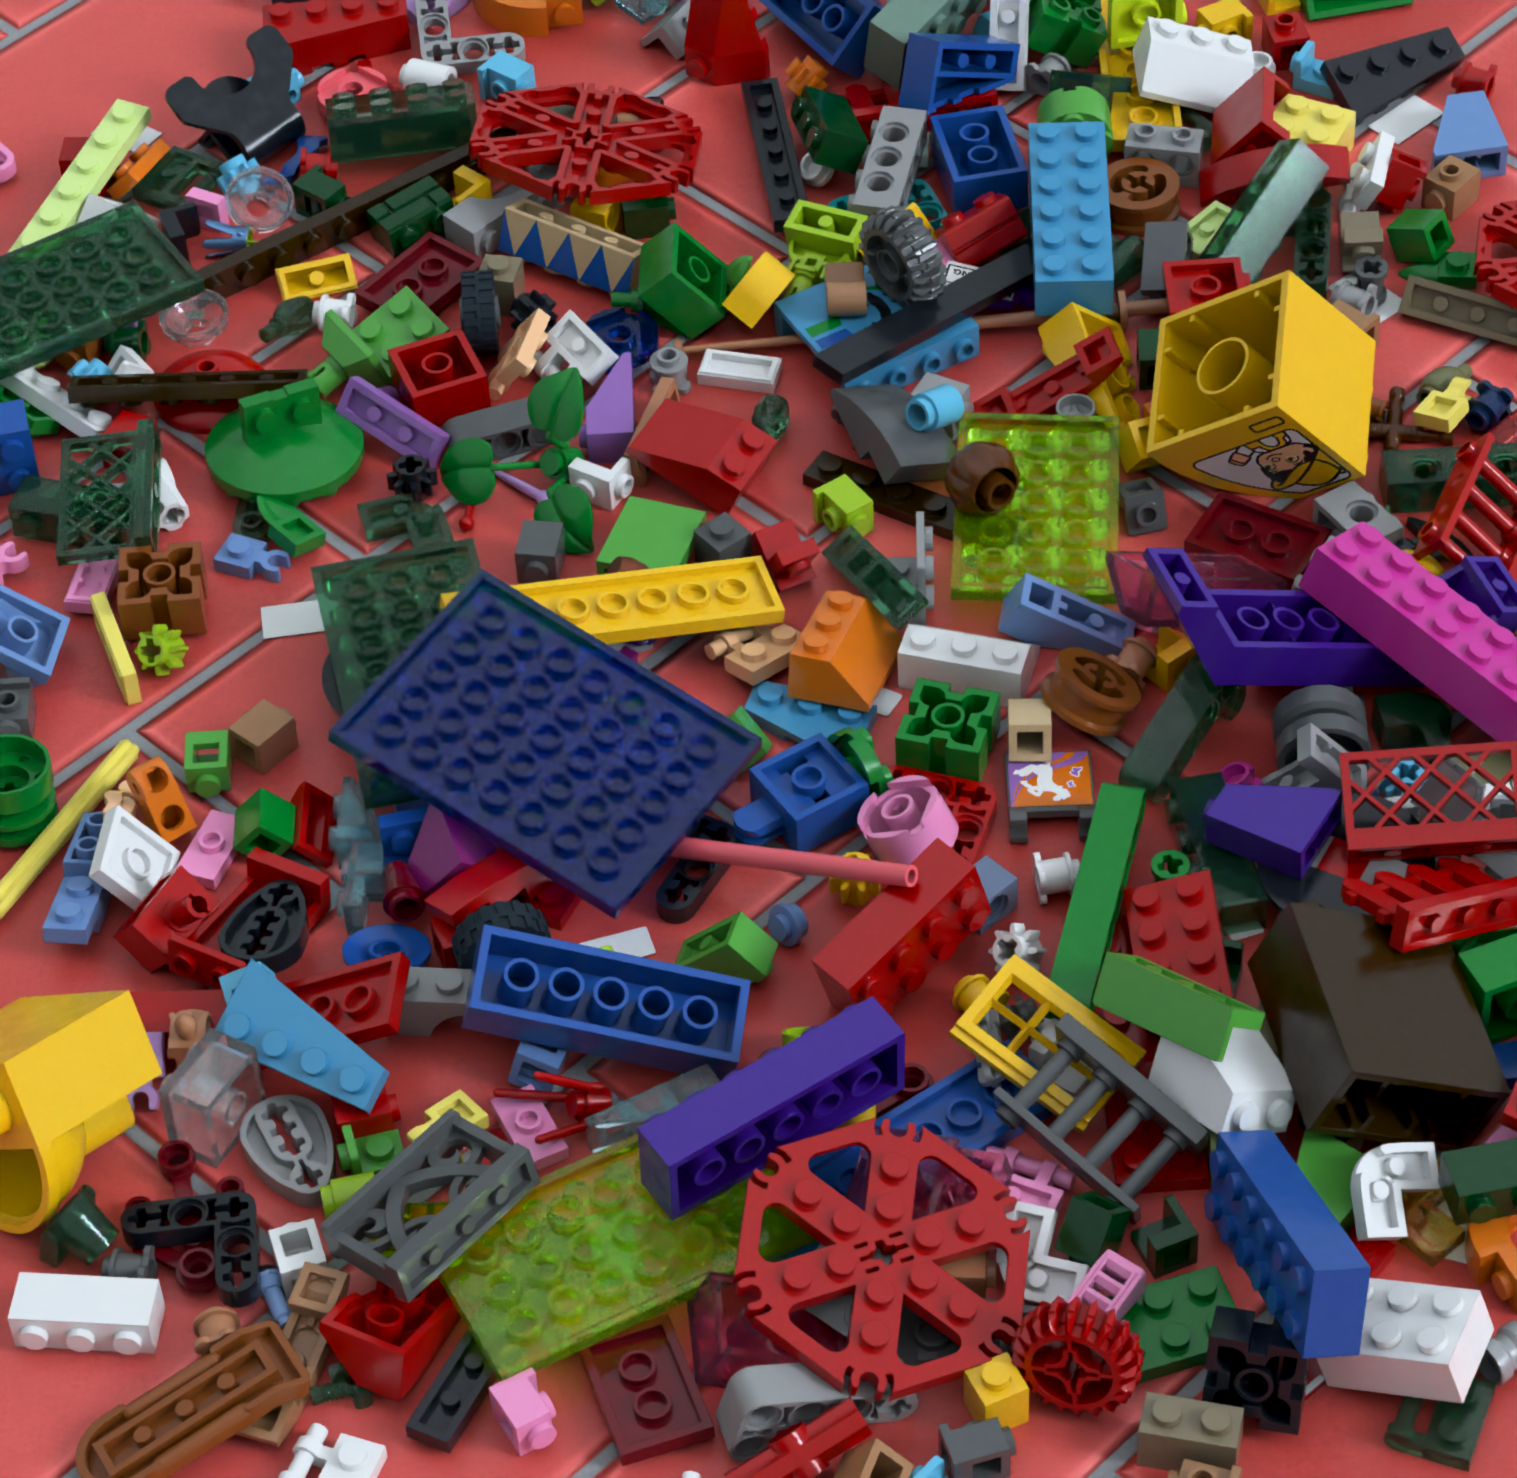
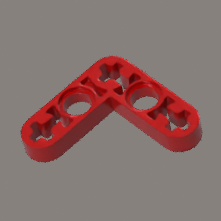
[887,765,997,865]

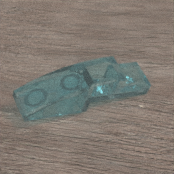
[329,777,386,935]

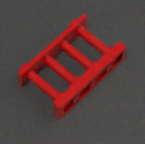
[1412,432,1517,583]

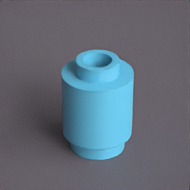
[905,384,964,433]

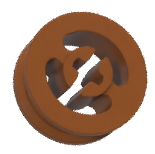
[1107,157,1180,236]
[1040,647,1141,737]

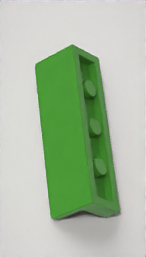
[1092,951,1265,1062]

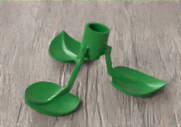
[440,367,594,554]

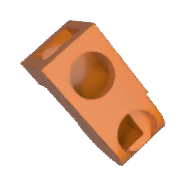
[125,756,197,843]

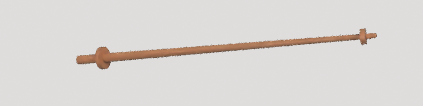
[674,290,1168,354]

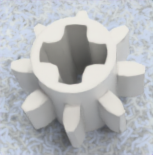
[988,923,1047,972]

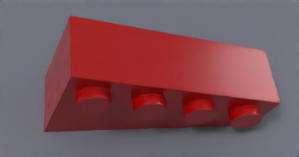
[262,0,411,76]

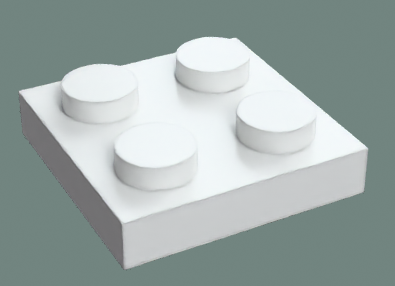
[88,805,181,910]

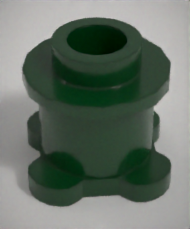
[104,319,151,362]

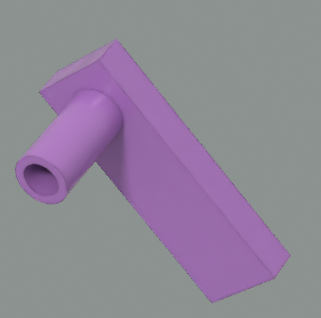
[335,376,451,468]

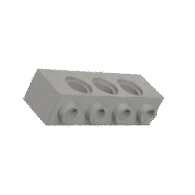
[847,105,927,217]

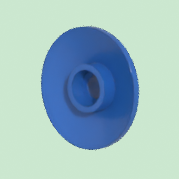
[342,924,431,967]

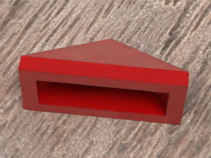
[290,781,339,868]

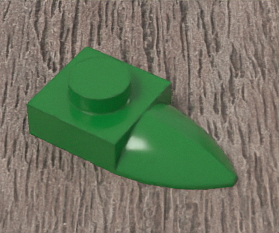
[1398,251,1477,289]
[256,495,326,558]

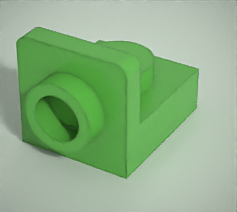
[336,1124,404,1175]

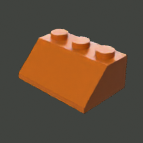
[788,590,903,713]

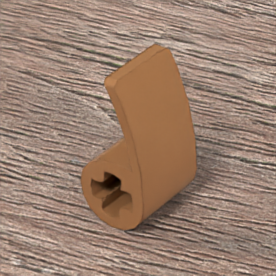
[825,262,867,317]

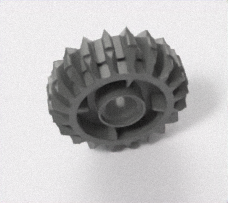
[859,205,947,308]

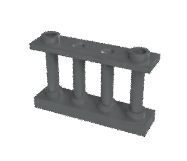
[993,1012,1209,1225]

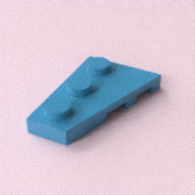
[744,680,877,743]

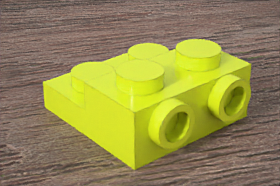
[1107,0,1187,50]

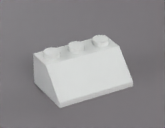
[1132,16,1255,113]
[897,624,1040,707]

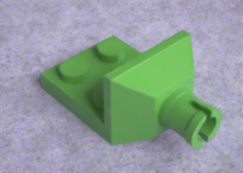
[308,285,451,399]

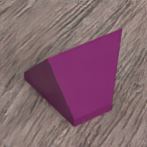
[408,792,496,898]

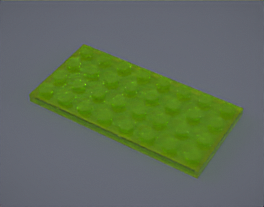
[438,1134,816,1381]

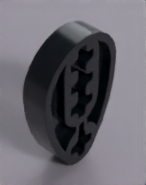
[218,879,310,973]

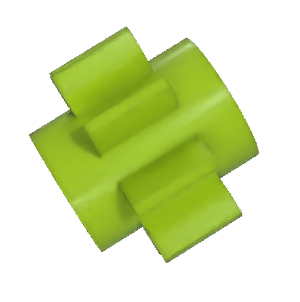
[134,624,189,676]

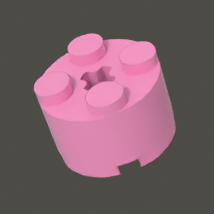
[857,775,959,864]

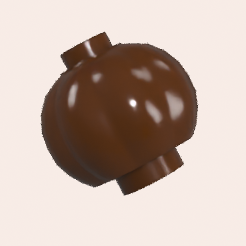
[944,441,1020,516]

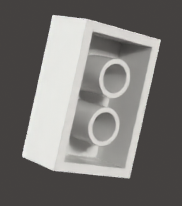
[1317,1278,1494,1404]

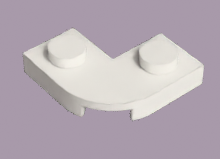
[1350,1142,1441,1241]
[996,1201,1091,1306]

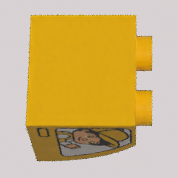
[1146,270,1376,499]

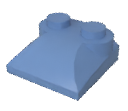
[0,584,71,688]

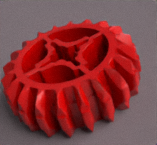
[1011,1295,1144,1417]

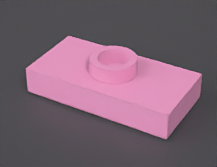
[63,545,119,614]
[176,809,239,890]
[490,1084,570,1171]

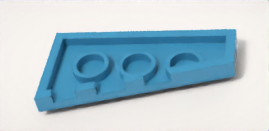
[210,958,390,1114]

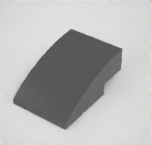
[829,384,957,485]

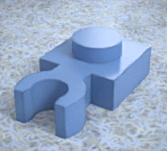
[213,533,291,583]

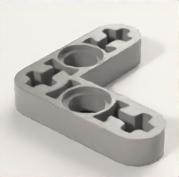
[414,0,526,75]

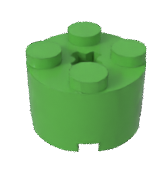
[1036,86,1114,157]

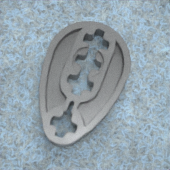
[240,1094,336,1208]

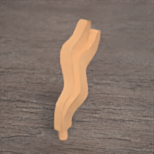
[103,780,138,820]

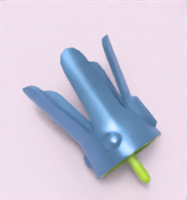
[202,219,258,258]

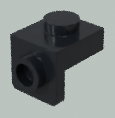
[157,202,201,264]

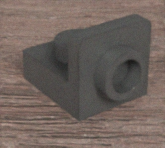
[1112,477,1168,536]

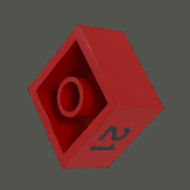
[387,328,491,427]

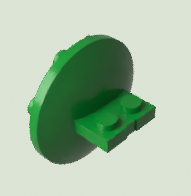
[205,377,365,507]

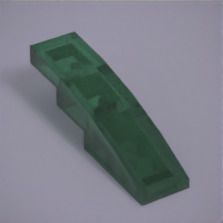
[821,525,930,631]

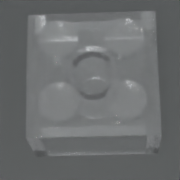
[158,1028,266,1168]

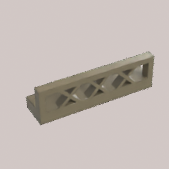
[1398,275,1517,346]

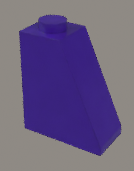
[1202,784,1342,881]

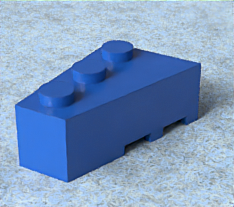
[898,32,1020,115]

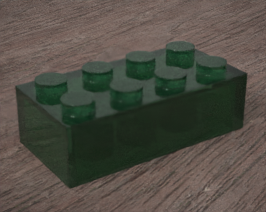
[325,78,477,163]

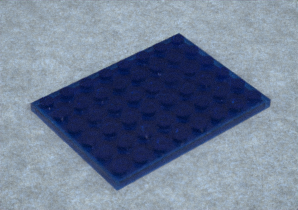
[328,569,763,919]

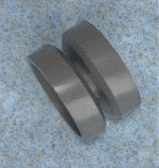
[1271,685,1372,771]

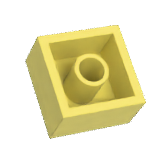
[1273,94,1356,190]

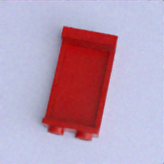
[167,847,331,989]

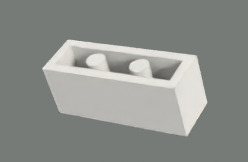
[7,1272,166,1355]

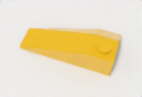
[1038,302,1141,433]

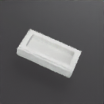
[697,348,782,394]

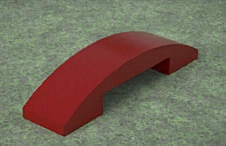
[1199,144,1350,207]
[973,326,1124,438]

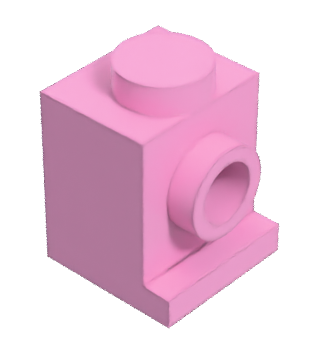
[488,1366,557,1457]

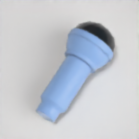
[260,1264,291,1330]

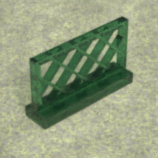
[56,418,162,566]

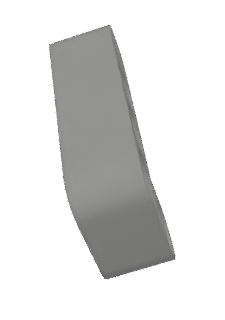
[716,1358,919,1462]

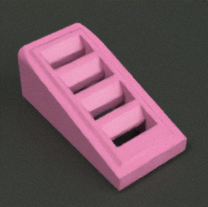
[1067,1249,1146,1321]

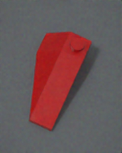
[684,0,770,86]
[319,1249,494,1402]

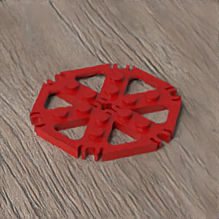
[469,82,703,206]
[732,1117,1030,1402]

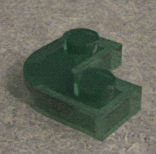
[357,494,455,560]

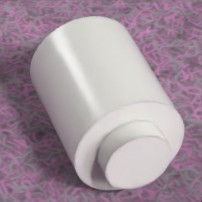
[399,58,457,103]

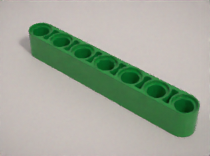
[1044,782,1147,1020]

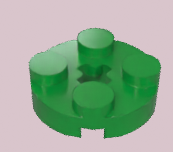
[827,727,894,797]

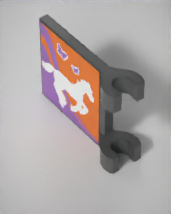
[1005,750,1095,843]

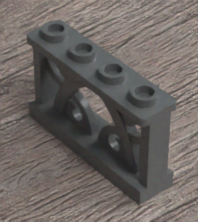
[320,1109,540,1303]

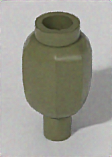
[1416,363,1473,404]

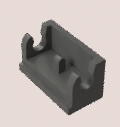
[1140,221,1193,299]

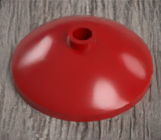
[154,349,264,435]

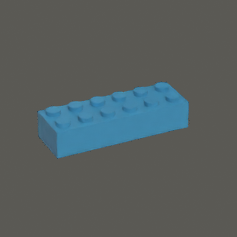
[1028,121,1114,316]

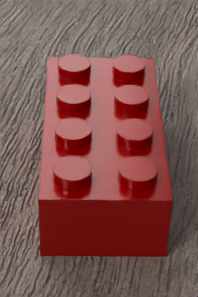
[811,837,992,1016]

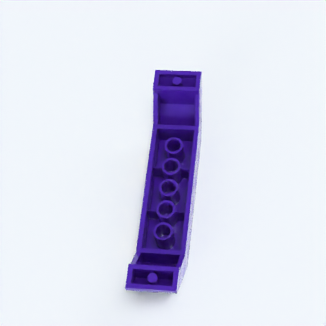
[1143,548,1517,687]

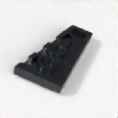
[1320,27,1465,127]

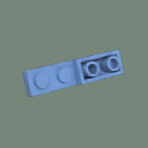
[42,811,112,945]

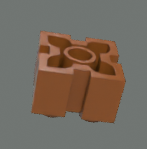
[117,541,207,640]

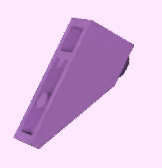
[579,352,635,464]

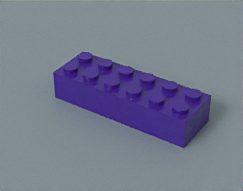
[637,996,905,1221]

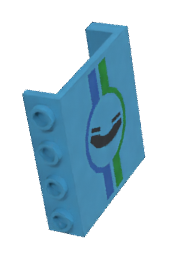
[774,264,979,388]

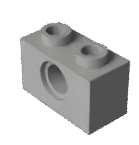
[1312,480,1404,545]

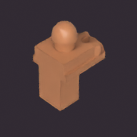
[167,1009,212,1079]

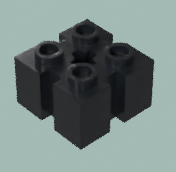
[1202,1305,1309,1435]

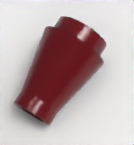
[383,861,426,923]

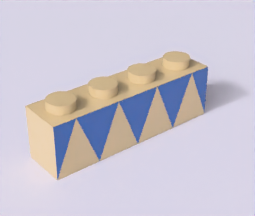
[498,198,644,296]

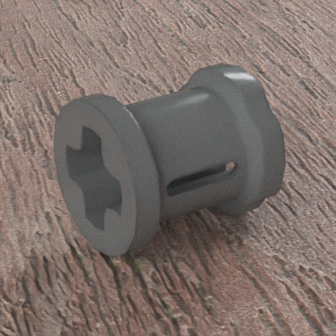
[1354,256,1388,306]

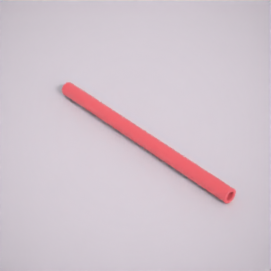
[623,830,918,887]

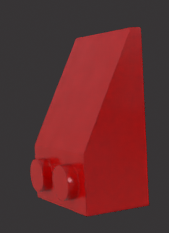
[626,398,777,514]

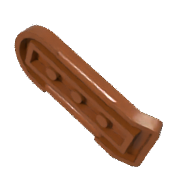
[75,1320,310,1478]

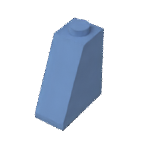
[1431,90,1508,178]

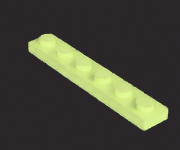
[8,98,152,272]

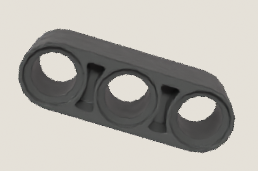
[441,397,552,462]

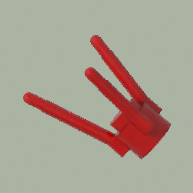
[493,1071,613,1144]

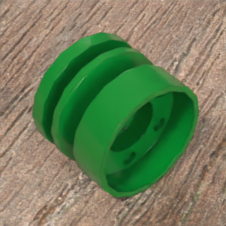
[0,734,59,848]

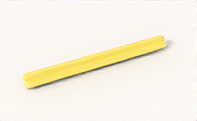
[0,739,140,920]

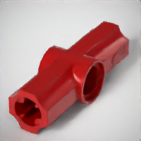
[724,1396,873,1478]

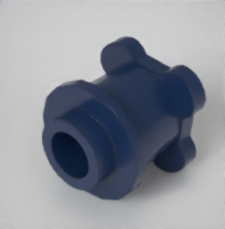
[1464,380,1514,433]

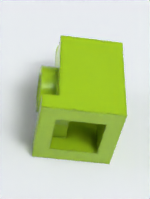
[812,474,874,543]

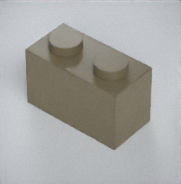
[1137,1391,1244,1472]

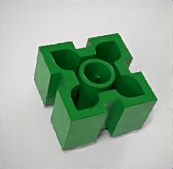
[1028,0,1108,69]
[895,678,1000,782]

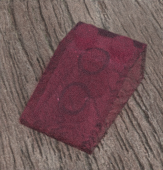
[687,1271,847,1388]

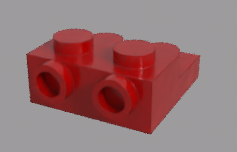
[1162,257,1251,316]

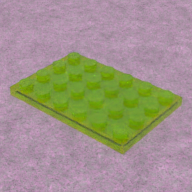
[951,412,1120,604]

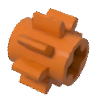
[785,55,829,97]

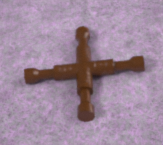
[1368,386,1454,479]

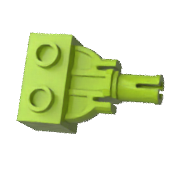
[782,199,868,299]

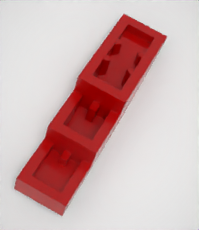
[423,827,593,928]

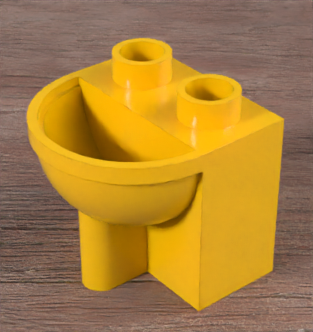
[0,990,162,1234]

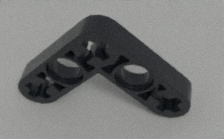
[627,793,738,924]
[120,1191,261,1308]

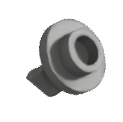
[997,993,1044,1041]

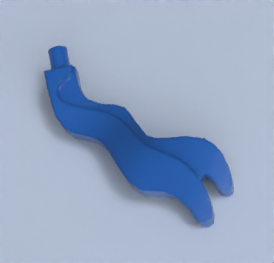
[260,135,328,186]

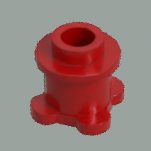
[1451,61,1498,99]
[299,147,338,179]

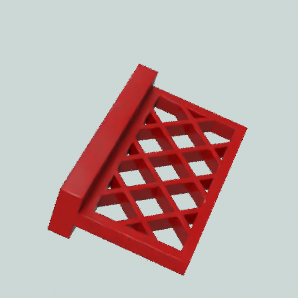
[1339,740,1517,863]

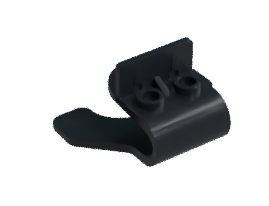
[165,25,306,165]

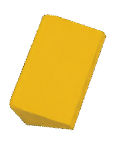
[275,253,358,306]

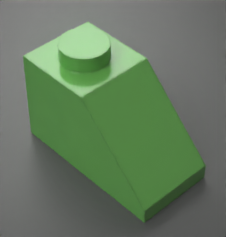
[674,911,779,984]

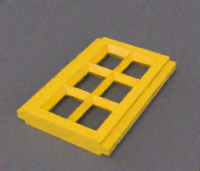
[948,954,1147,1134]

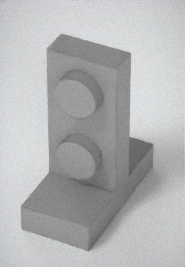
[1261,722,1367,791]

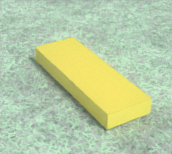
[89,591,142,706]

